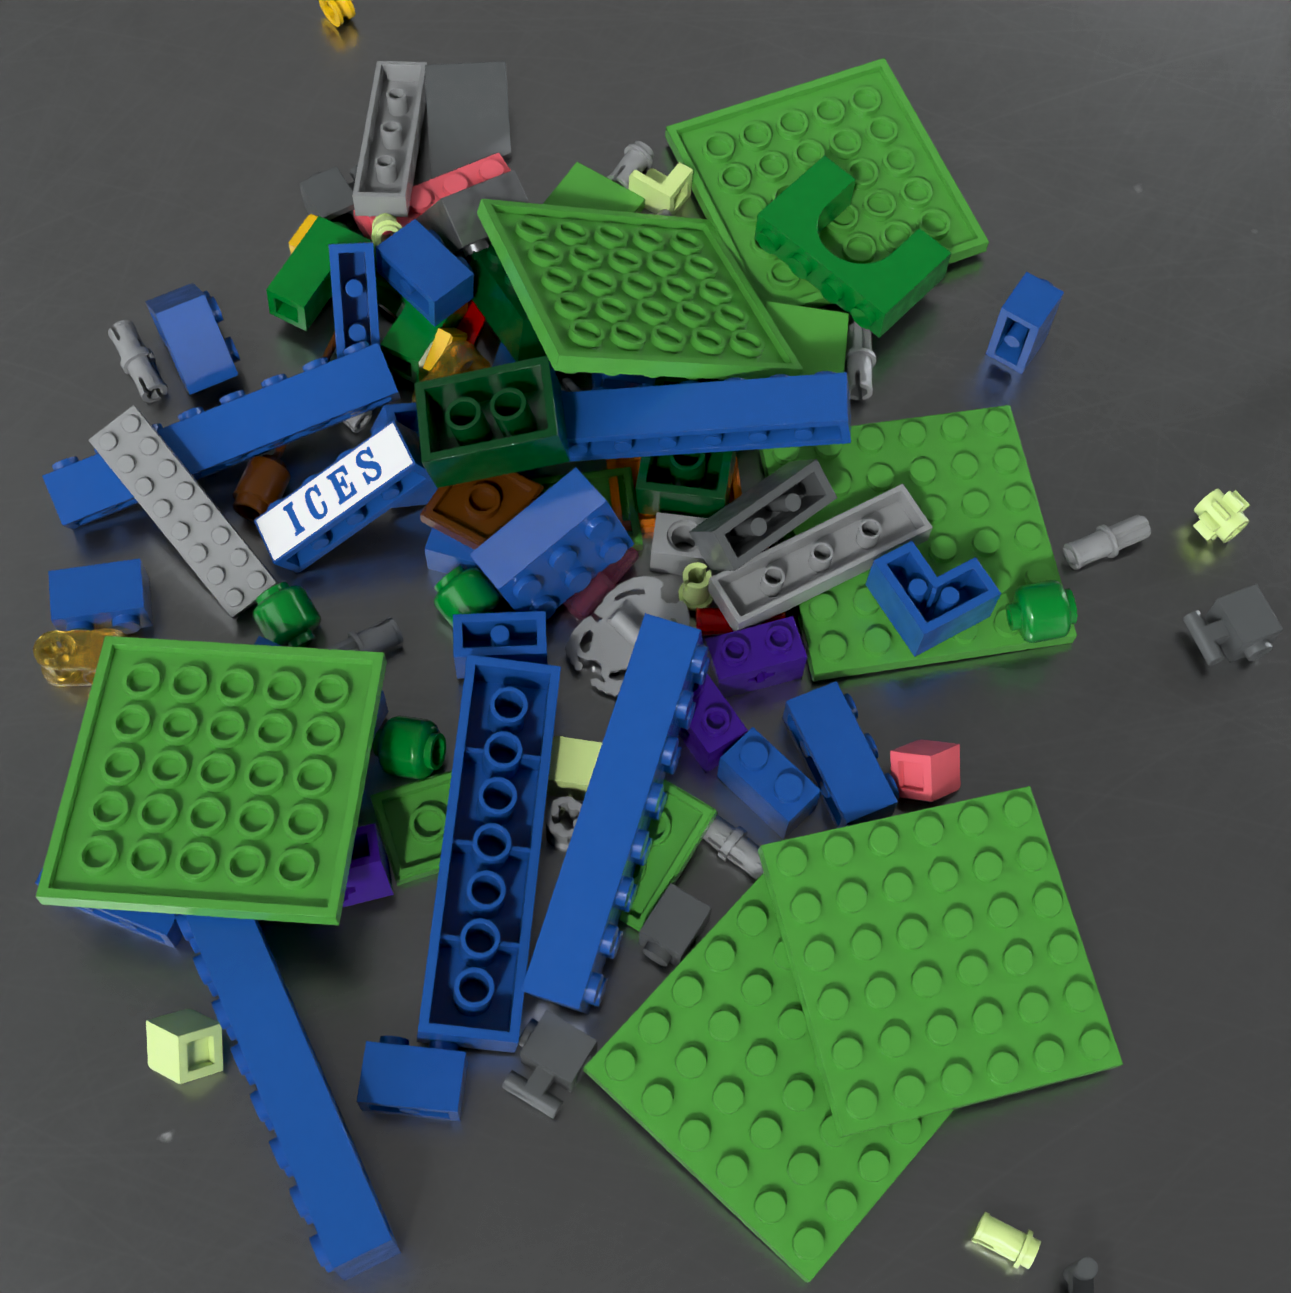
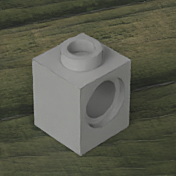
[650,512,708,575]

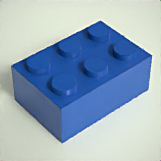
[469,467,634,620]

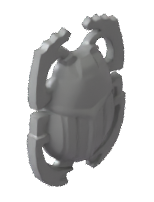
[564,576,690,697]

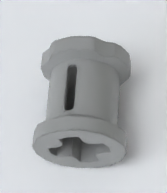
[545,796,582,852]

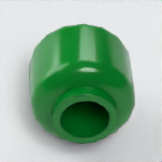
[434,565,500,628]
[1006,580,1078,643]
[252,581,321,648]
[373,715,446,780]

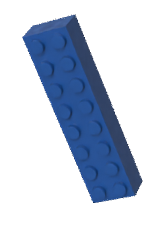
[521,613,710,1015]
[417,654,561,1053]
[175,914,401,1281]

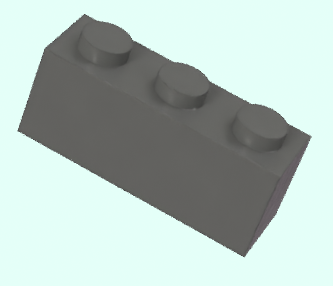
[689,459,837,571]

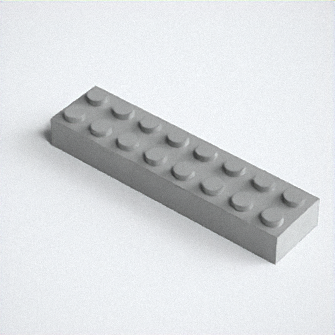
[352,61,427,217]
[88,405,279,619]
[708,484,933,632]

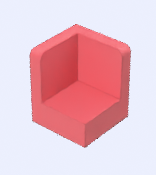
[890,739,961,802]

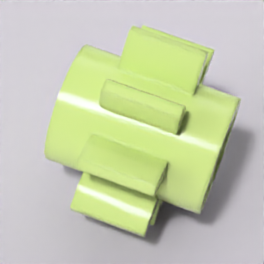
[1193,488,1250,543]

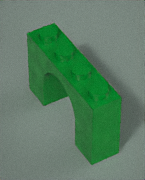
[754,155,951,338]
[266,216,468,383]

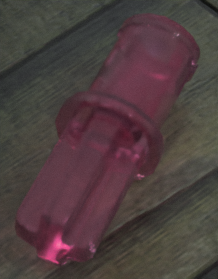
[564,547,639,621]

